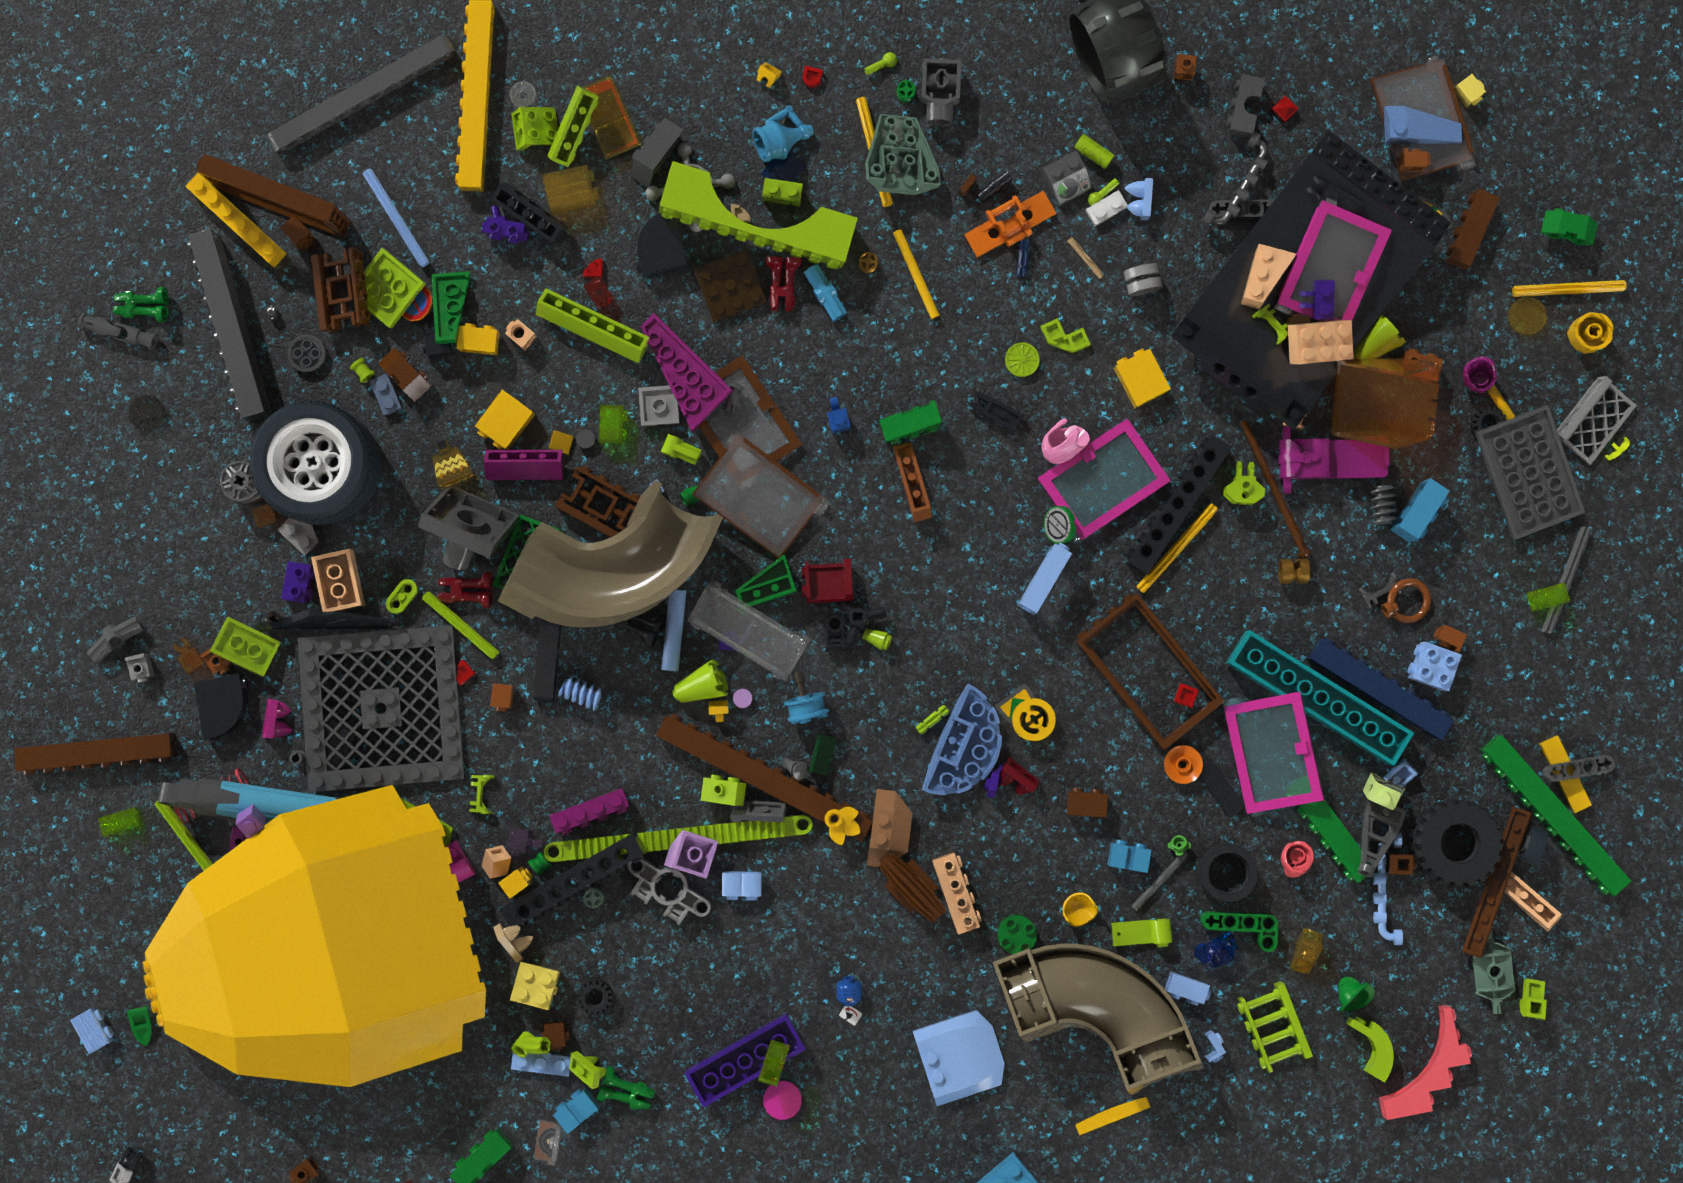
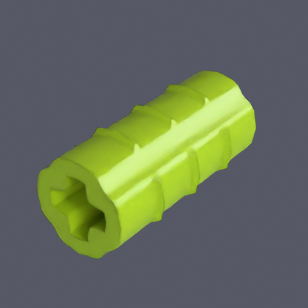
[1074,134,1115,169]

